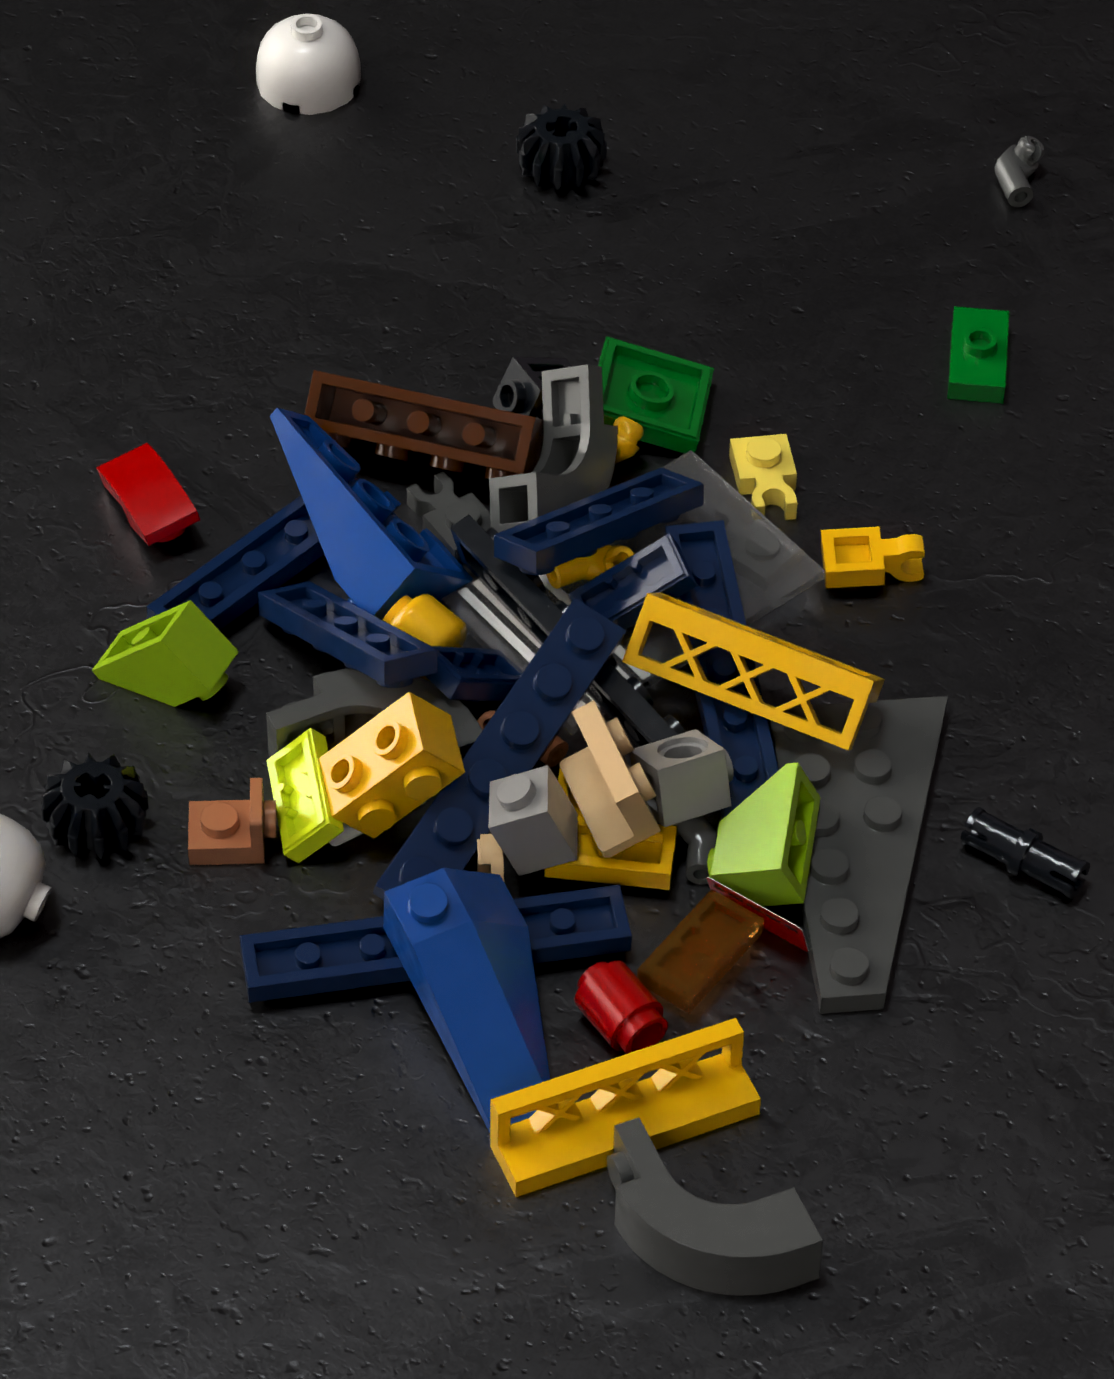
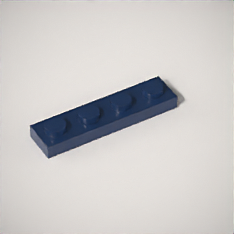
[494,467,704,575]
[146,496,324,631]
[258,581,437,688]

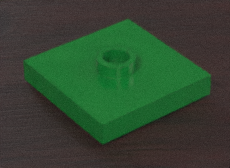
[598,336,714,456]

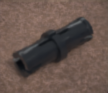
[960,807,1090,899]

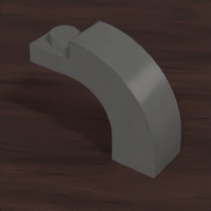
[489,364,618,533]
[266,669,482,798]
[607,1117,823,1296]

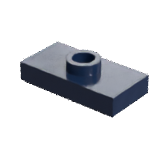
[568,533,698,630]
[425,646,523,704]

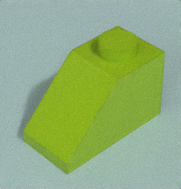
[92,600,239,707]
[707,762,821,907]

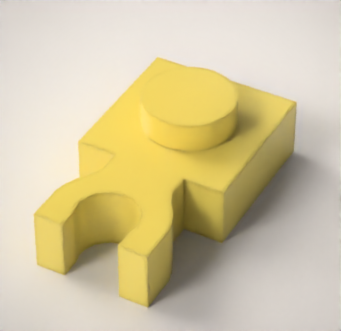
[729,434,798,523]

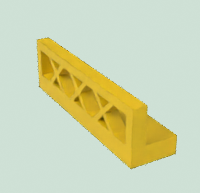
[622,593,885,751]
[490,1018,761,1197]

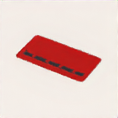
[706,877,809,952]

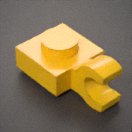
[821,526,925,589]

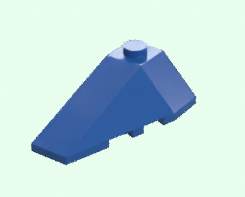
[270,408,475,620]
[383,868,550,1132]

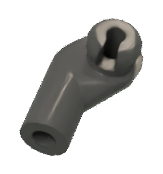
[994,136,1045,208]
[657,815,717,885]

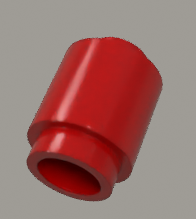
[574,961,668,1054]

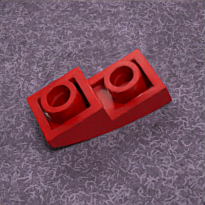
[96,442,201,546]

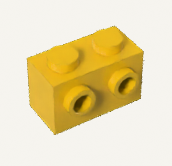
[319,692,465,838]

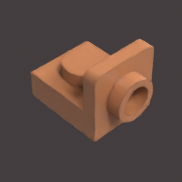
[188,778,277,865]

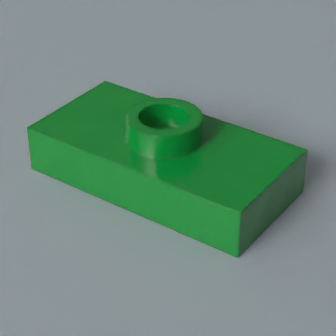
[947,306,1009,404]

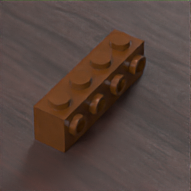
[304,370,544,479]

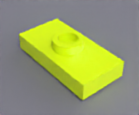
[266,728,344,863]

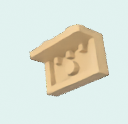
[559,700,661,858]

